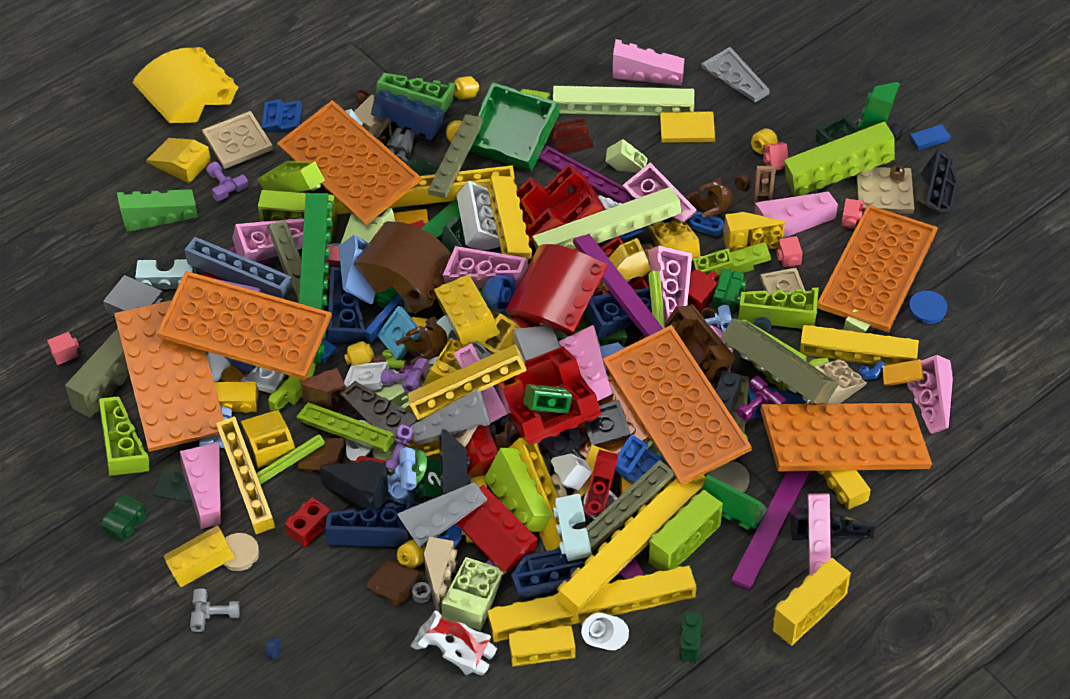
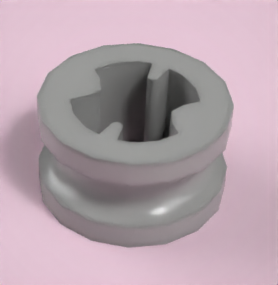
[412,582,431,603]

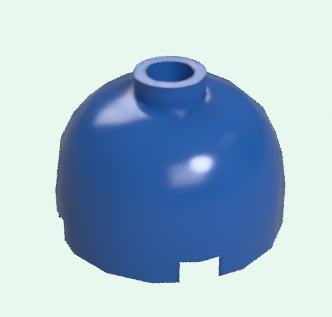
[482,275,517,314]

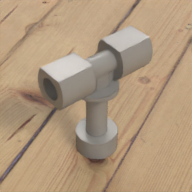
[190,589,240,632]

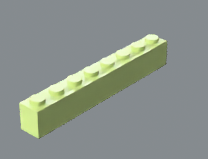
[553,86,694,116]
[533,187,681,251]

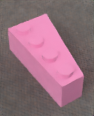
[613,39,684,86]
[754,192,838,238]
[232,219,304,262]
[443,246,528,288]
[648,246,692,323]
[559,325,612,401]
[180,442,221,529]

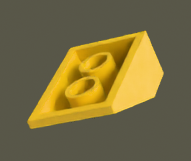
[146,138,211,184]

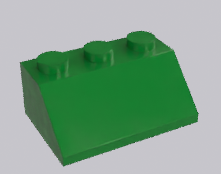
[856,82,900,131]
[702,474,767,530]

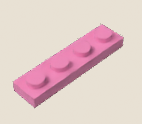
[454,344,508,423]
[808,493,831,575]

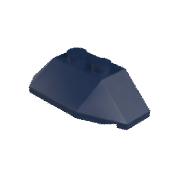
[512,548,588,599]

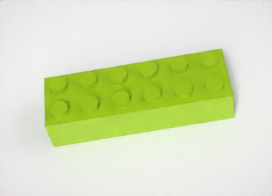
[784,121,895,197]

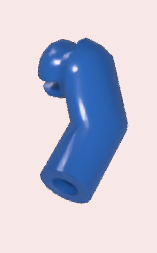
[859,361,886,380]

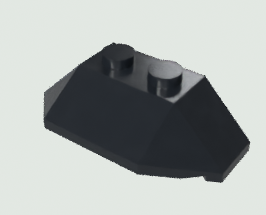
[915,149,958,213]
[439,429,471,496]

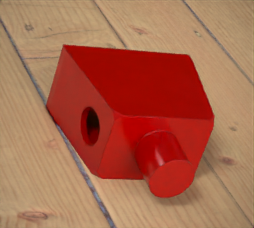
[687,270,719,313]

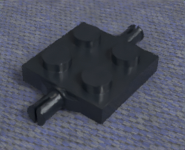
[538,427,589,460]

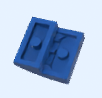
[261,99,302,132]
[615,434,664,485]

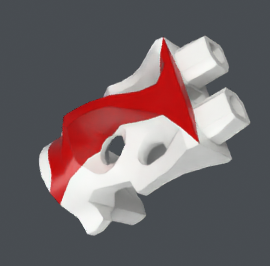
[410,611,497,676]

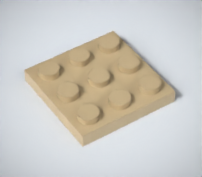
[202,111,273,169]
[856,167,914,214]

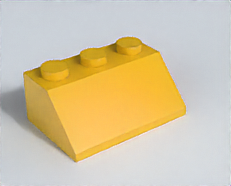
[164,525,235,588]

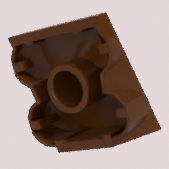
[297,437,346,473]
[366,558,423,606]

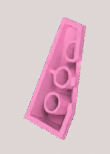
[623,162,697,223]
[907,355,953,434]

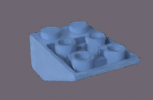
[338,235,375,305]

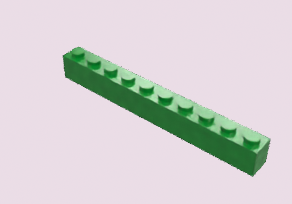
[299,193,333,363]

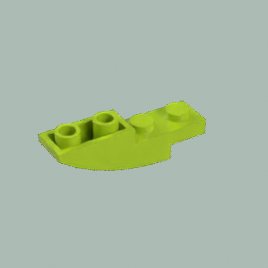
[693,242,771,276]
[268,363,316,412]

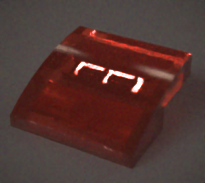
[551,118,593,153]

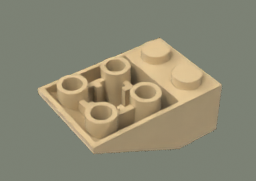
[813,359,867,404]
[424,537,458,614]

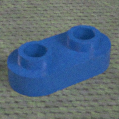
[689,212,724,236]

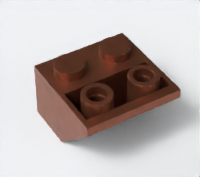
[300,368,349,413]

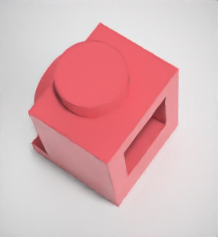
[841,198,864,229]

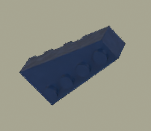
[371,90,446,140]
[327,267,366,344]
[582,288,652,340]
[326,500,411,547]

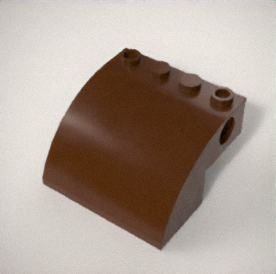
[354,221,452,313]
[639,305,736,387]

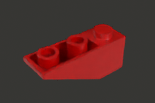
[583,449,619,517]

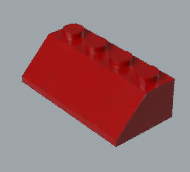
[465,424,498,478]
[455,485,537,574]

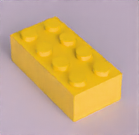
[434,274,499,348]
[773,558,851,646]

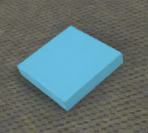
[377,306,419,360]

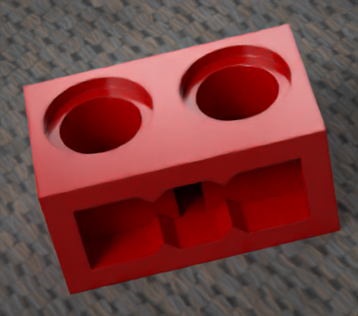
[285,497,331,547]

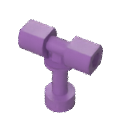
[206,162,249,202]
[381,358,430,394]
[385,424,412,471]

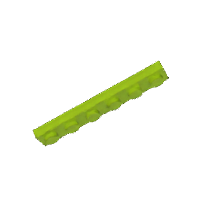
[297,402,397,453]

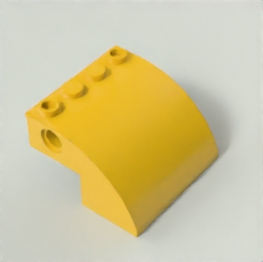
[133,47,238,123]

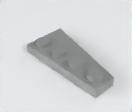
[701,47,770,102]
[411,389,491,445]
[397,482,487,548]

